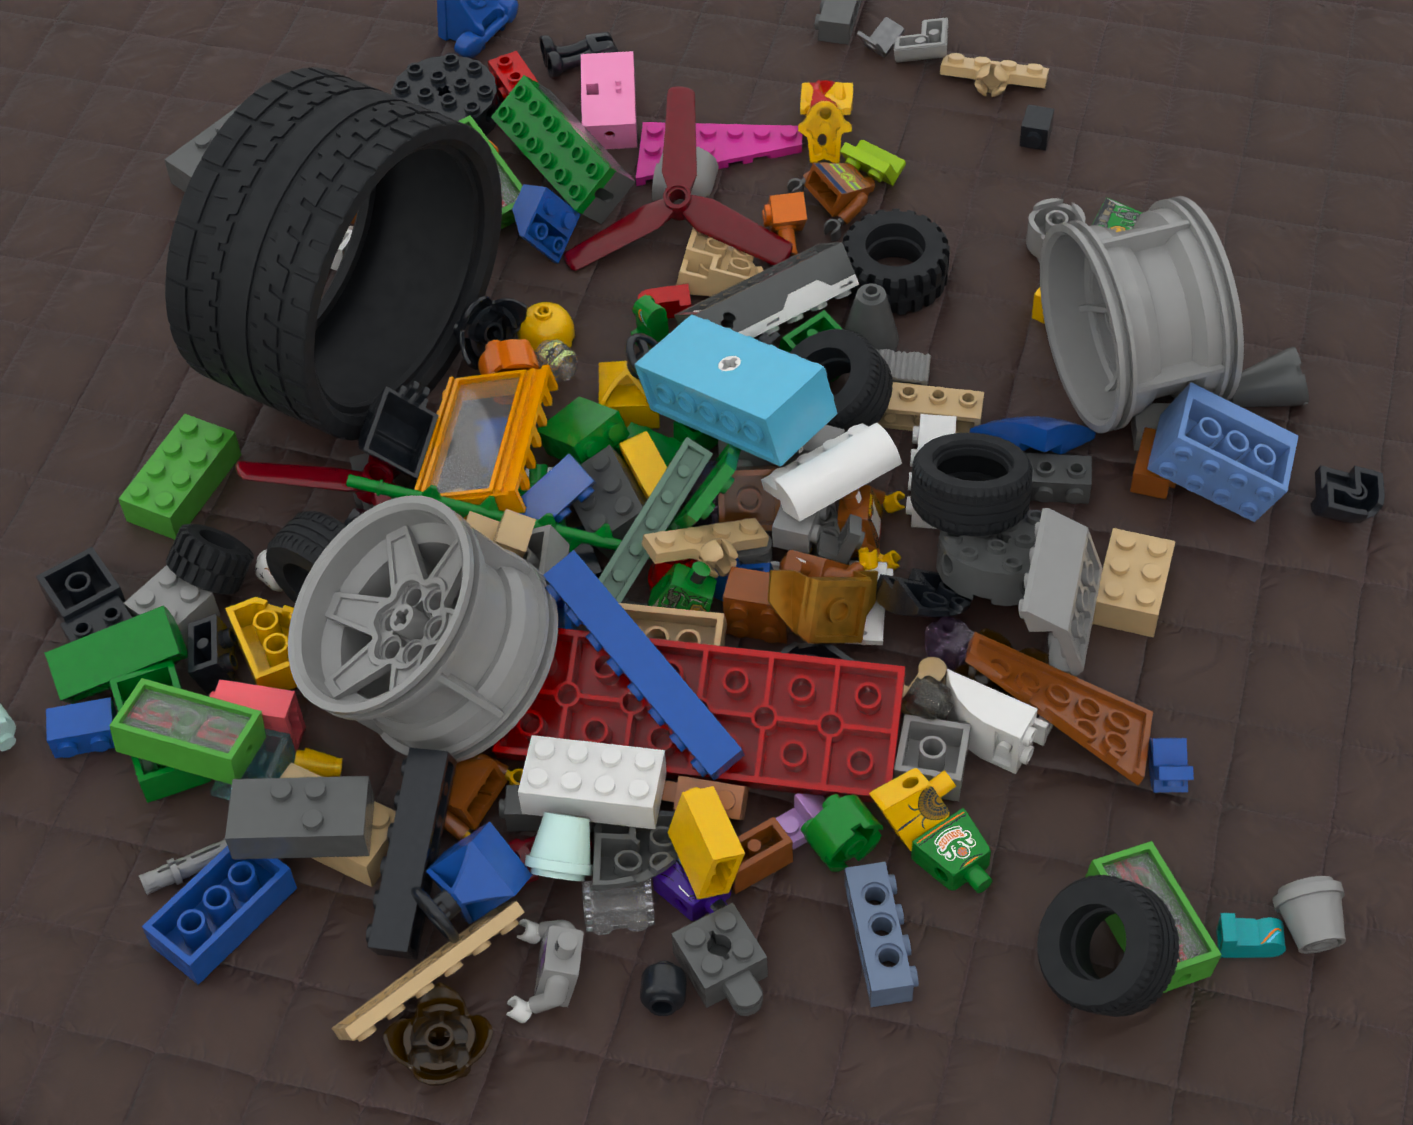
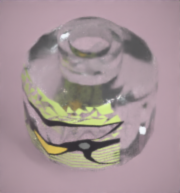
[534,339,577,382]

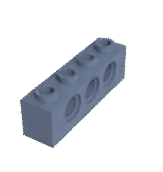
[844,862,919,1007]

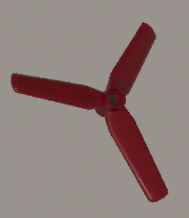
[564,86,793,271]
[236,407,427,506]

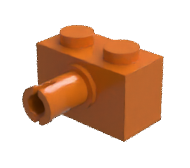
[762,192,807,256]

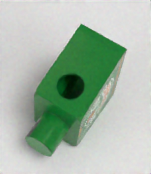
[911,808,993,893]

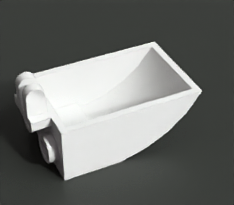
[944,669,1053,774]

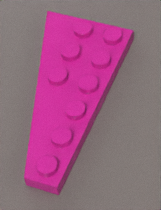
[636,122,803,186]

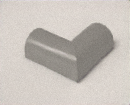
[894,17,949,63]

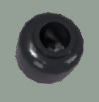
[640,961,687,1016]

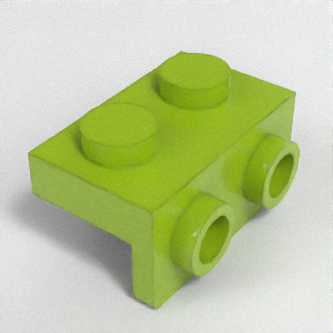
[840,140,906,186]

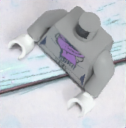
[506,919,584,1023]

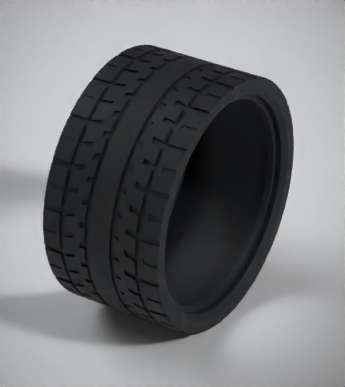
[165,67,502,441]

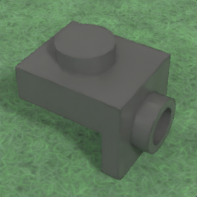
[818,514,865,564]

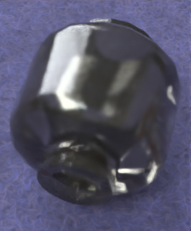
[903,675,954,722]

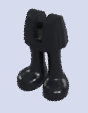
[539,32,618,78]

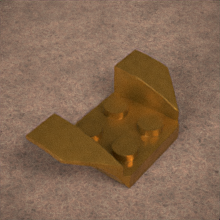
[768,570,878,643]

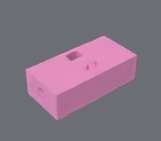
[581,51,638,149]

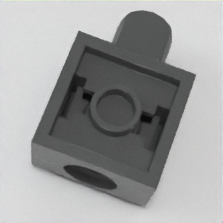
[671,903,768,1016]

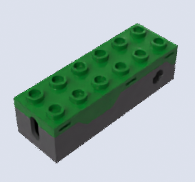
[491,75,636,224]

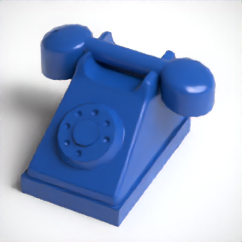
[437,0,519,59]

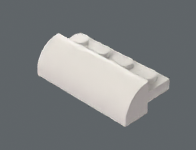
[761,423,902,522]

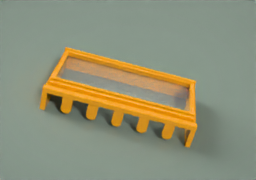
[414,364,558,519]

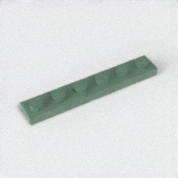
[598,437,713,603]

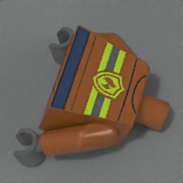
[787,162,875,241]

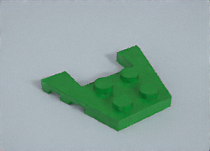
[666,444,741,531]

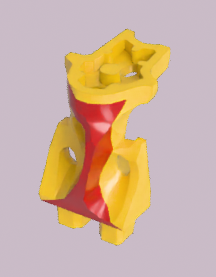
[798,80,853,163]

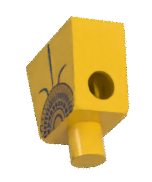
[869,768,956,851]

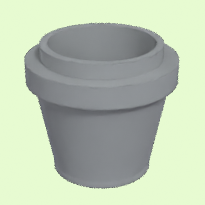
[1272,876,1346,954]

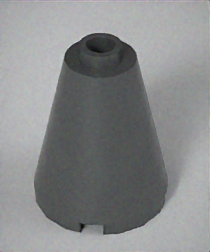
[844,284,899,352]
[1229,347,1309,407]

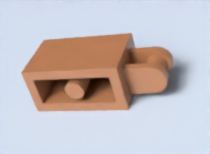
[661,776,749,820]

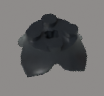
[453,296,528,370]

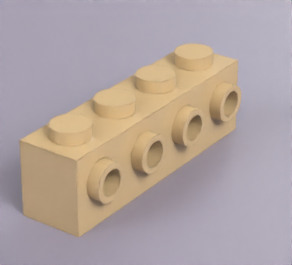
[878,382,984,433]

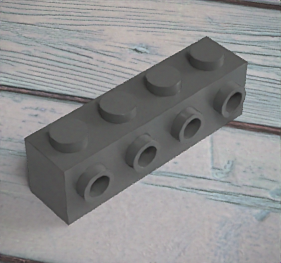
[1025,453,1092,504]

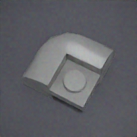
[652,147,719,204]

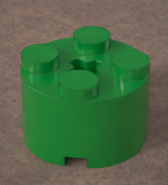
[801,794,883,872]

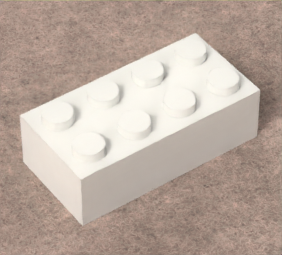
[518,735,667,829]

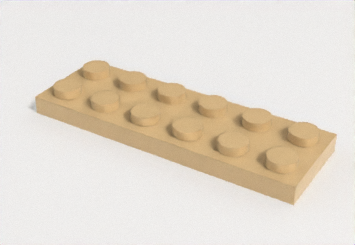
[332,901,525,1042]

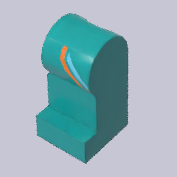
[1216,913,1286,958]

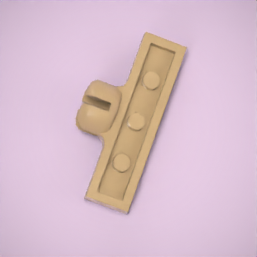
[940,53,1049,97]
[642,518,769,578]

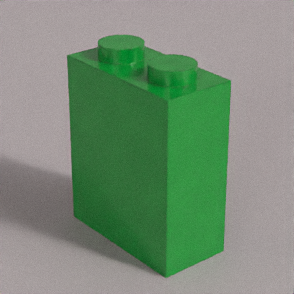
[537,396,630,465]

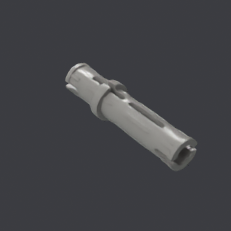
[139,839,227,895]

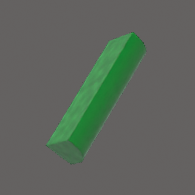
[45,606,188,704]

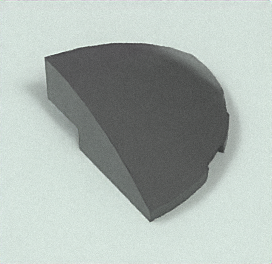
[592,811,679,889]

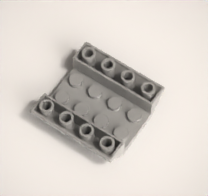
[1018,508,1103,677]

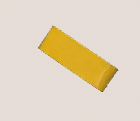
[619,431,667,500]

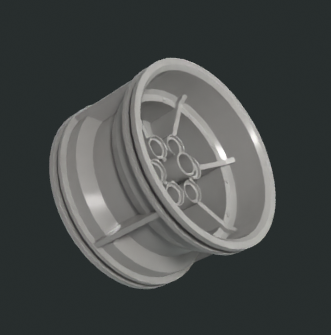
[1040,196,1244,433]
[288,495,558,763]

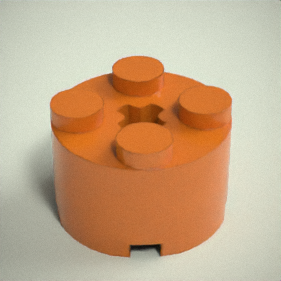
[478,339,541,406]

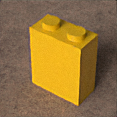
[667,786,745,900]

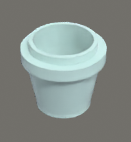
[524,812,593,881]

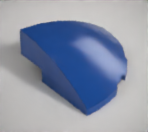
[969,416,1096,455]

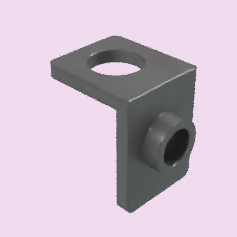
[857,17,905,58]

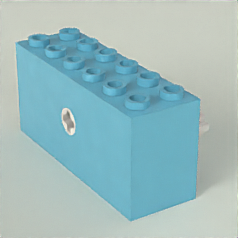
[634,314,838,467]

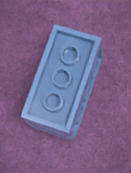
[1147,382,1298,522]

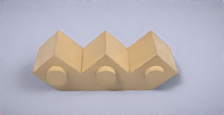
[466,509,536,558]

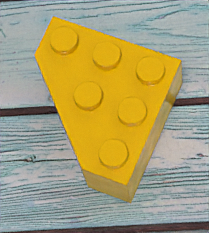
[225,597,297,690]

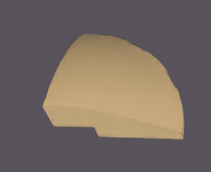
[676,228,764,296]

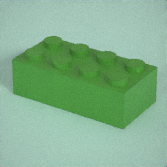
[118,414,242,540]

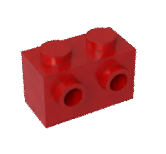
[488,51,538,103]

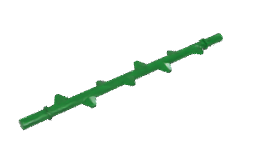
[346,474,652,560]

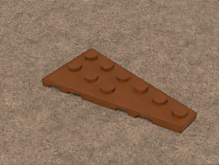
[965,632,1153,786]

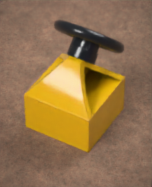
[599,333,660,429]

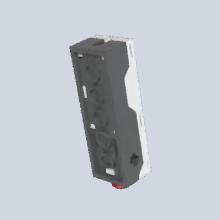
[674,242,859,338]

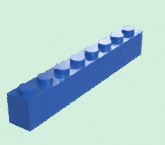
[543,550,745,781]

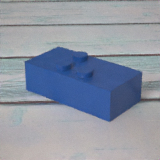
[142,846,297,985]

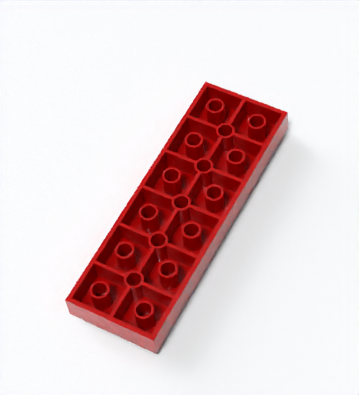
[492,628,906,803]

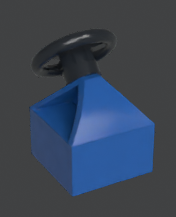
[411,821,532,943]

